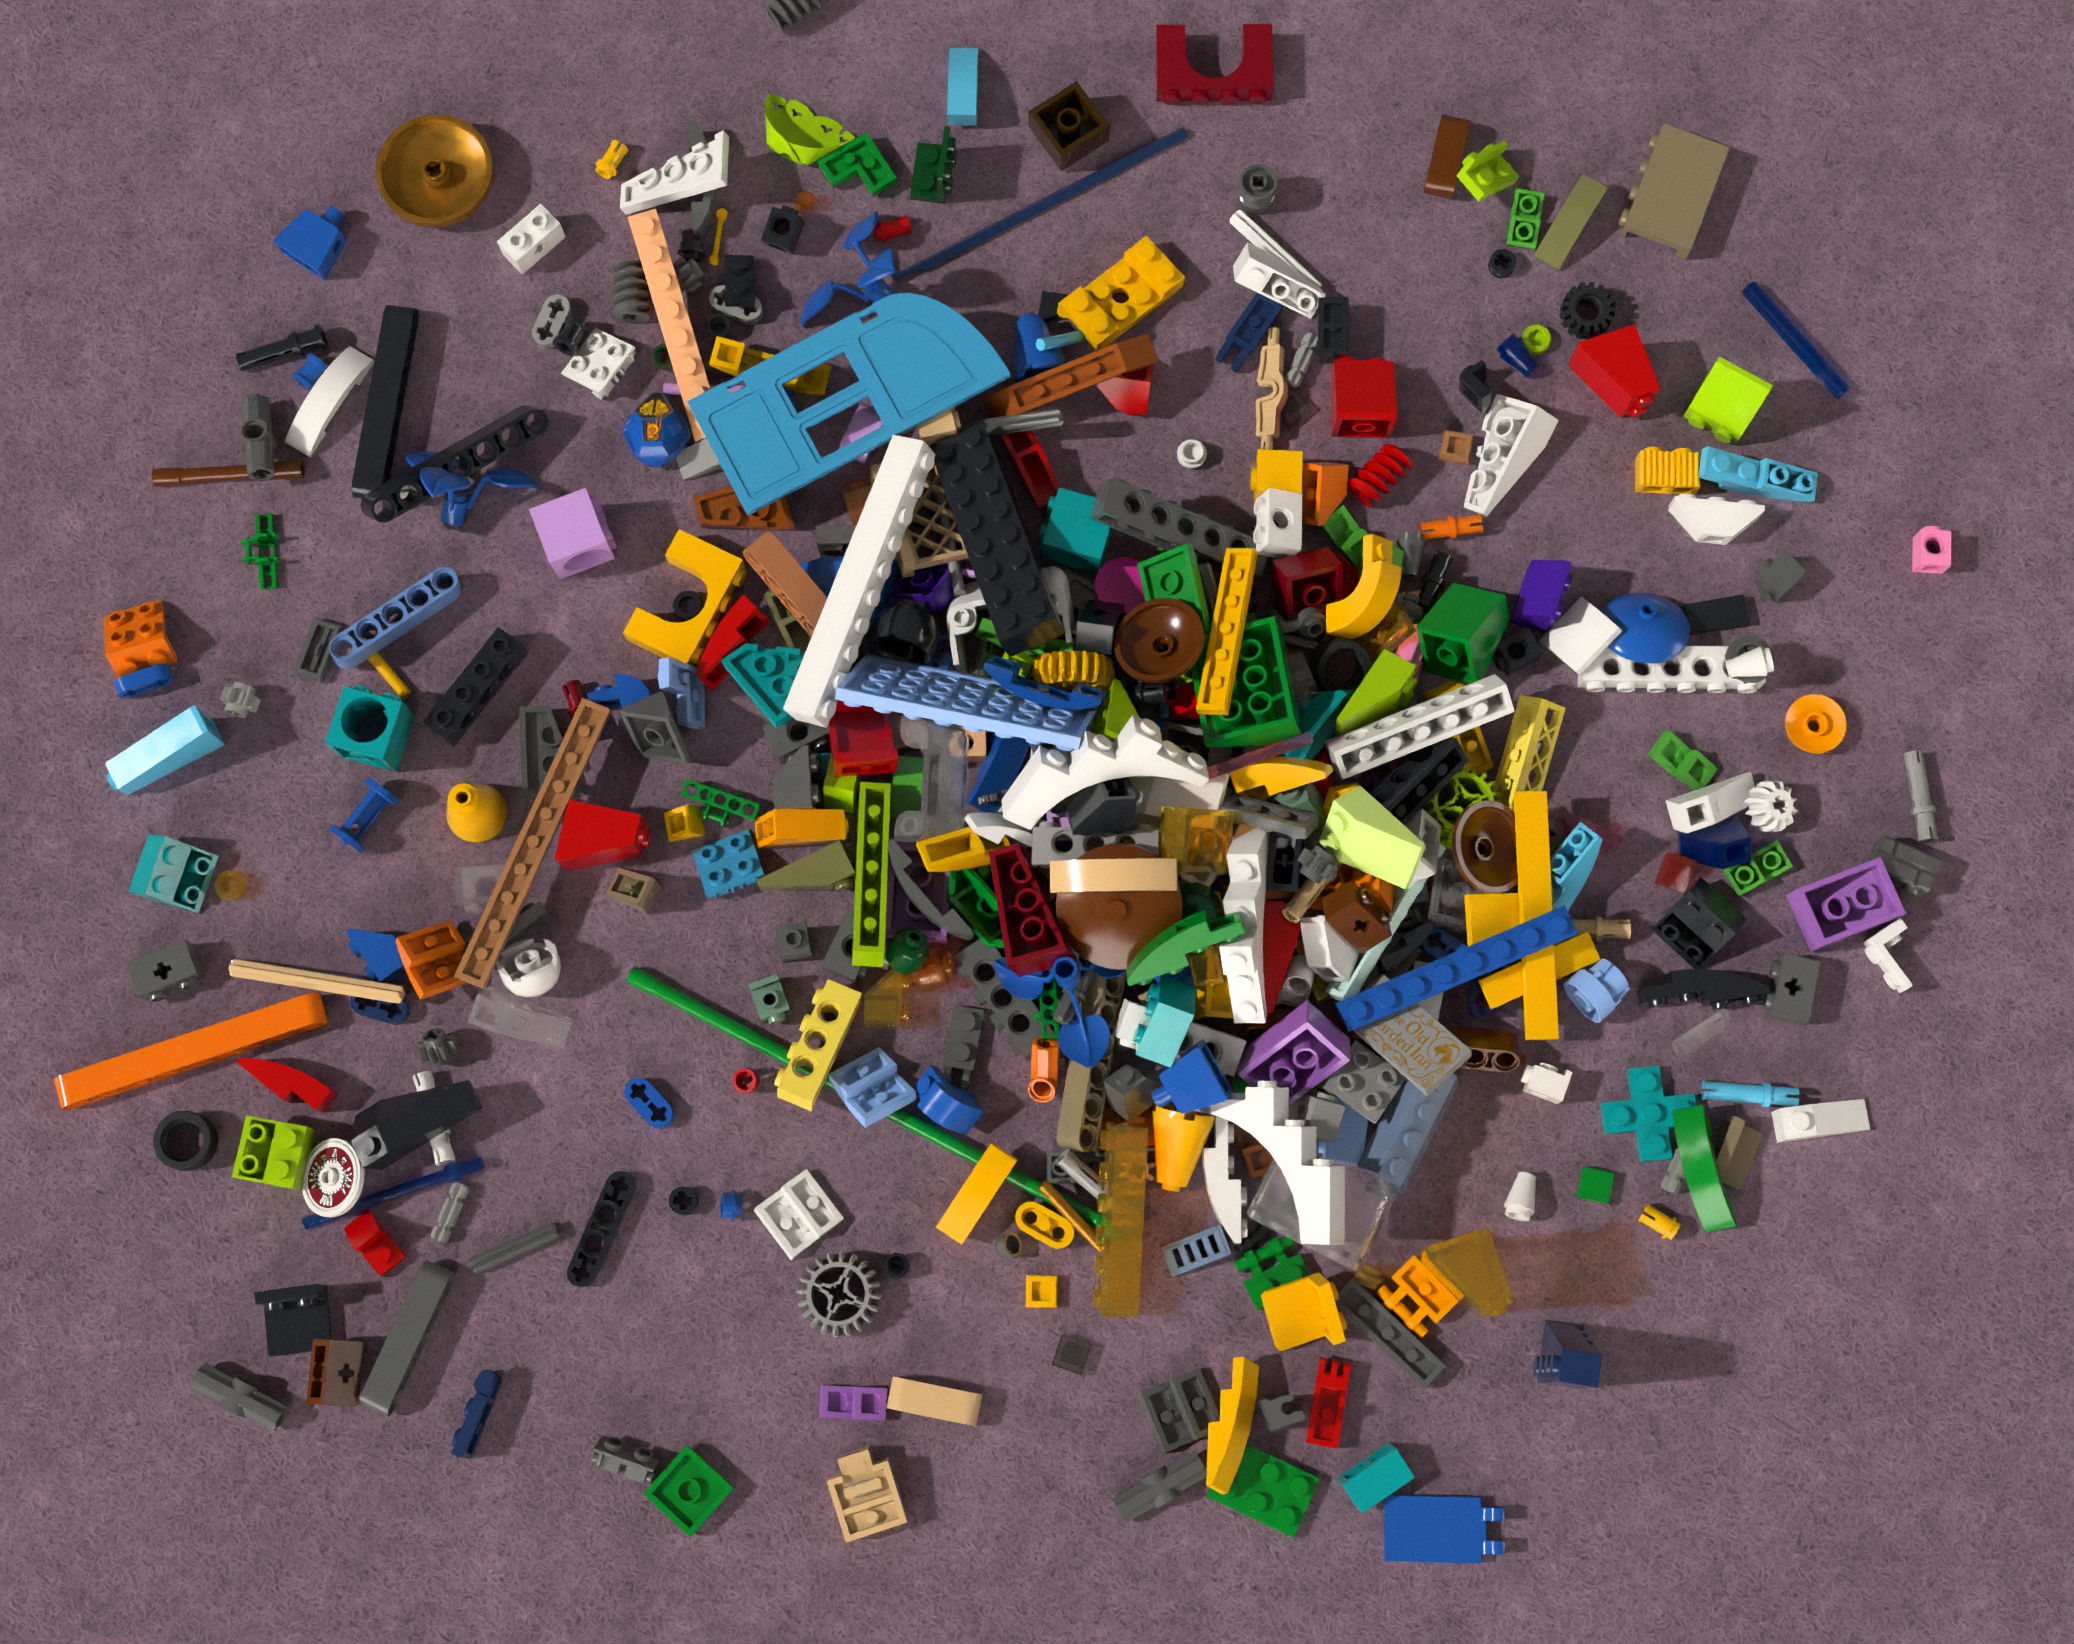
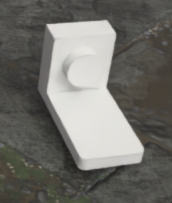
[1863,918,1912,993]

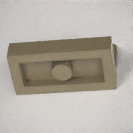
[1714,1116,1762,1190]

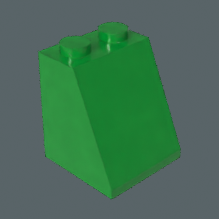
[1416,583,1510,684]

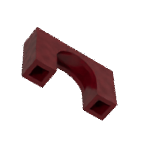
[1156,24,1274,105]

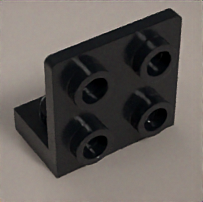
[254,1284,332,1357]

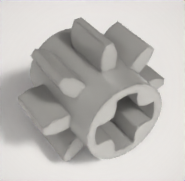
[220,682,261,718]

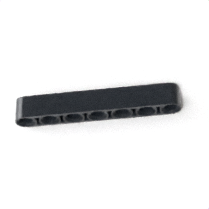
[352,305,419,501]
[360,405,549,523]

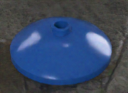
[1601,592,1690,663]

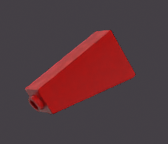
[1263,901,1309,1017]

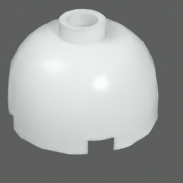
[496,938,561,997]

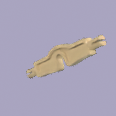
[1255,327,1288,450]

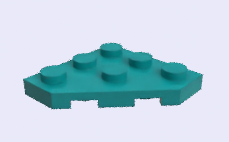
[722,643,849,729]

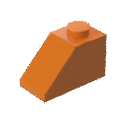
[1302,462,1349,526]

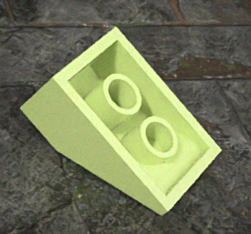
[1319,785,1426,889]

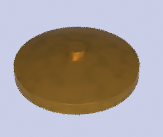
[376,114,494,228]

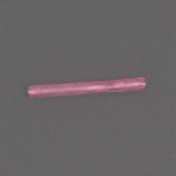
[1207,732,1313,780]

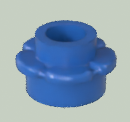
[720,1190,742,1221]

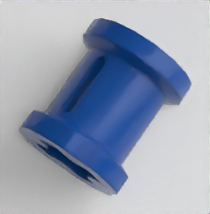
[291,353,328,392]

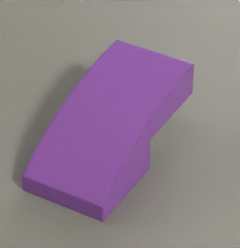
[819,1385,887,1421]

